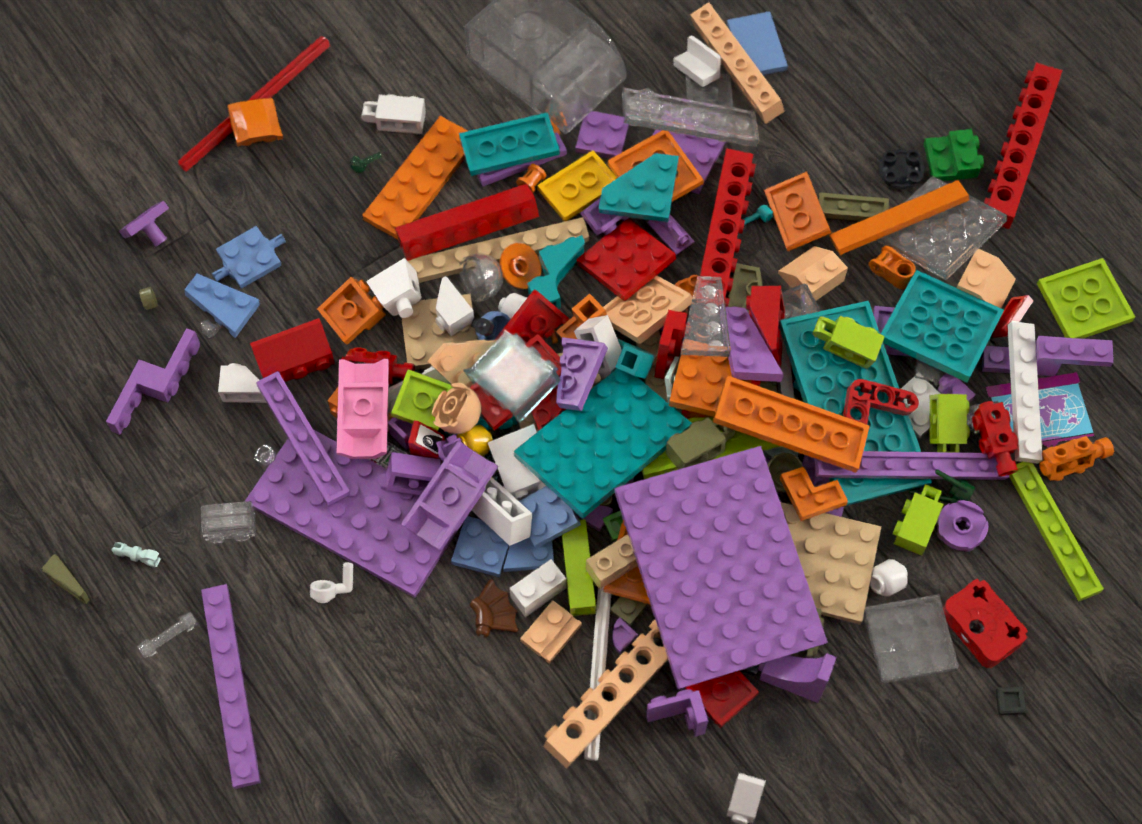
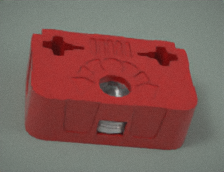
[941,579,1028,668]

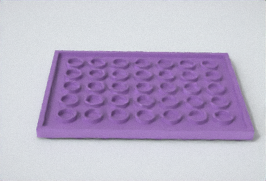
[614,446,828,689]

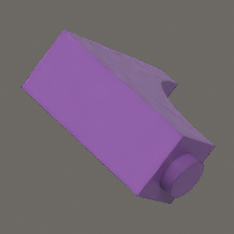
[758,653,837,703]

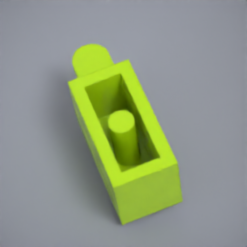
[813,316,885,369]
[929,394,970,453]
[893,484,943,556]

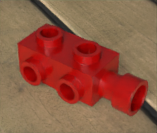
[341,347,415,384]
[972,401,1018,477]

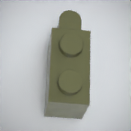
[666,417,736,470]

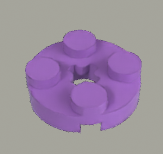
[936,500,988,552]

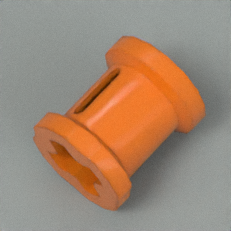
[516,163,546,193]

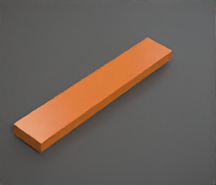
[830,180,969,255]

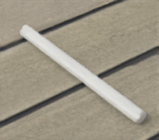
[584,587,611,761]

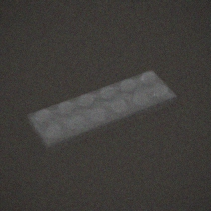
[622,88,759,147]

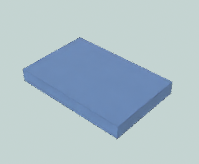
[727,12,787,75]

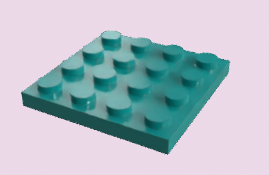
[881,270,1004,382]

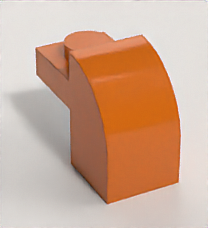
[556,294,607,340]

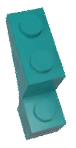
[527,235,585,309]

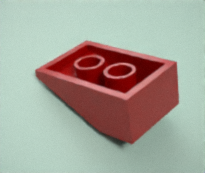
[746,286,785,369]

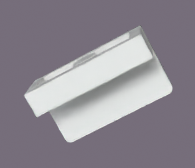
[673,36,721,87]

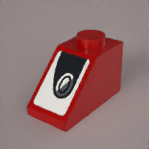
[408,420,446,465]

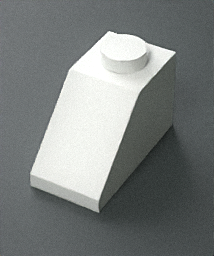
[435,276,474,336]
[218,363,267,403]
[727,773,765,824]

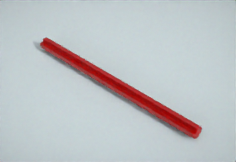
[178,36,330,171]

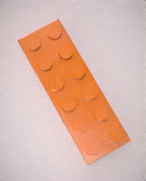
[362,116,467,240]
[713,375,870,473]

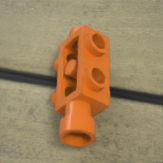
[1039,436,1114,481]

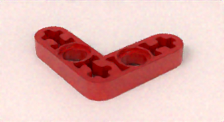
[843,379,919,424]

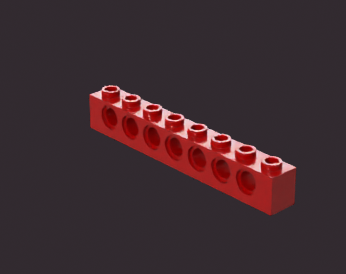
[981,63,1062,229]
[694,148,756,318]

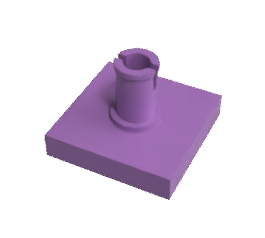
[119,201,169,247]

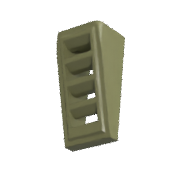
[42,554,90,604]

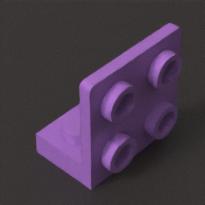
[646,689,708,736]

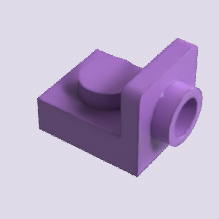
[937,373,975,403]

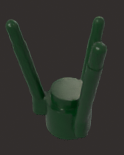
[909,469,975,503]

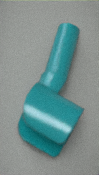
[742,205,773,225]

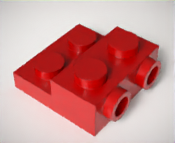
[654,310,690,379]

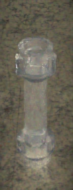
[137,611,198,659]

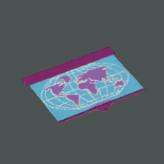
[986,372,1094,448]

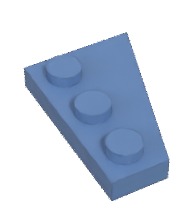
[185,274,259,338]
[504,537,554,572]

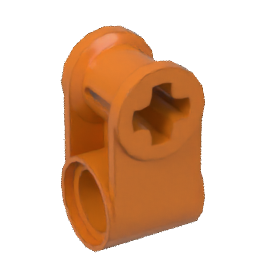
[869,246,915,289]

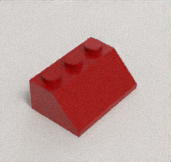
[250,318,335,382]

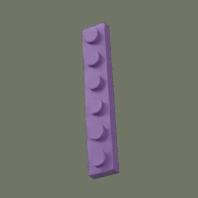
[256,371,350,506]

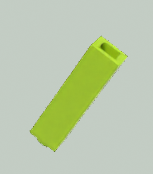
[561,518,596,616]

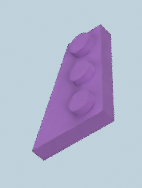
[556,337,608,411]

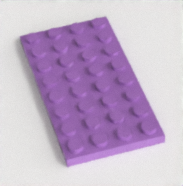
[245,430,459,598]

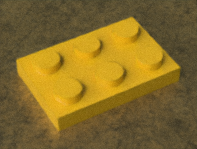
[537,150,617,222]

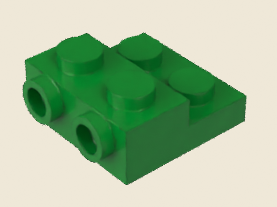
[924,129,984,182]

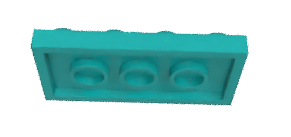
[459,112,560,176]

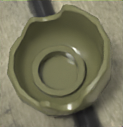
[767,452,802,493]

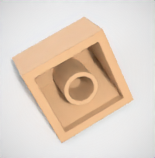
[778,246,848,306]
[957,248,1016,308]

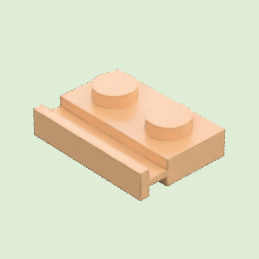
[520,601,582,664]

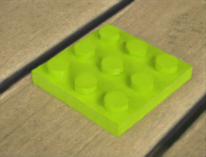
[1037,258,1135,339]

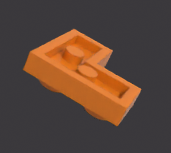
[780,466,848,521]

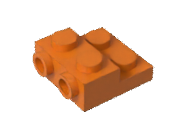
[317,277,386,344]

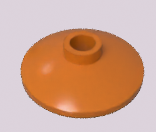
[500,243,541,289]

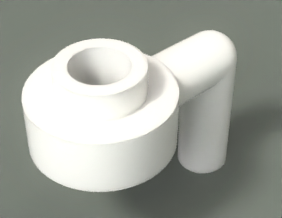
[310,563,353,603]

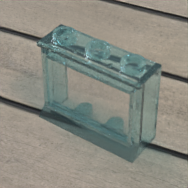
[463,330,561,423]

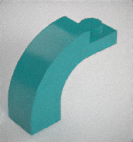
[615,338,656,379]

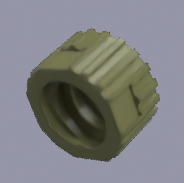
[139,286,158,310]

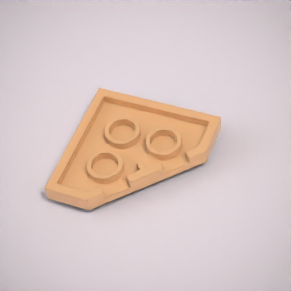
[427,338,519,388]

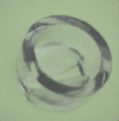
[255,445,276,467]

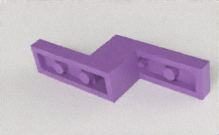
[106,328,200,434]
[982,336,1113,376]

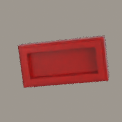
[992,295,1033,338]

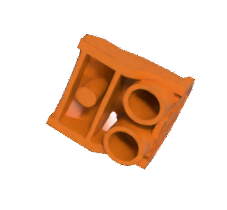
[228,98,283,146]

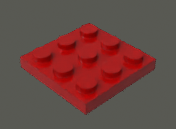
[576,218,676,302]

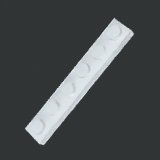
[1008,321,1043,463]

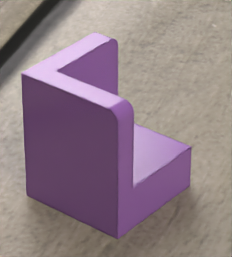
[388,417,413,450]

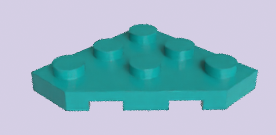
[599,153,679,222]

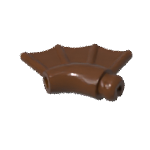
[469,579,518,638]

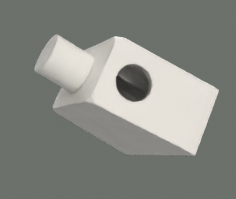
[367,258,421,318]

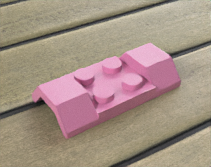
[337,359,389,459]

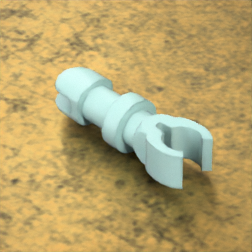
[112,542,161,567]

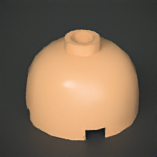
[432,383,481,434]

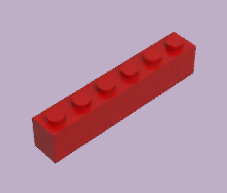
[395,184,539,261]

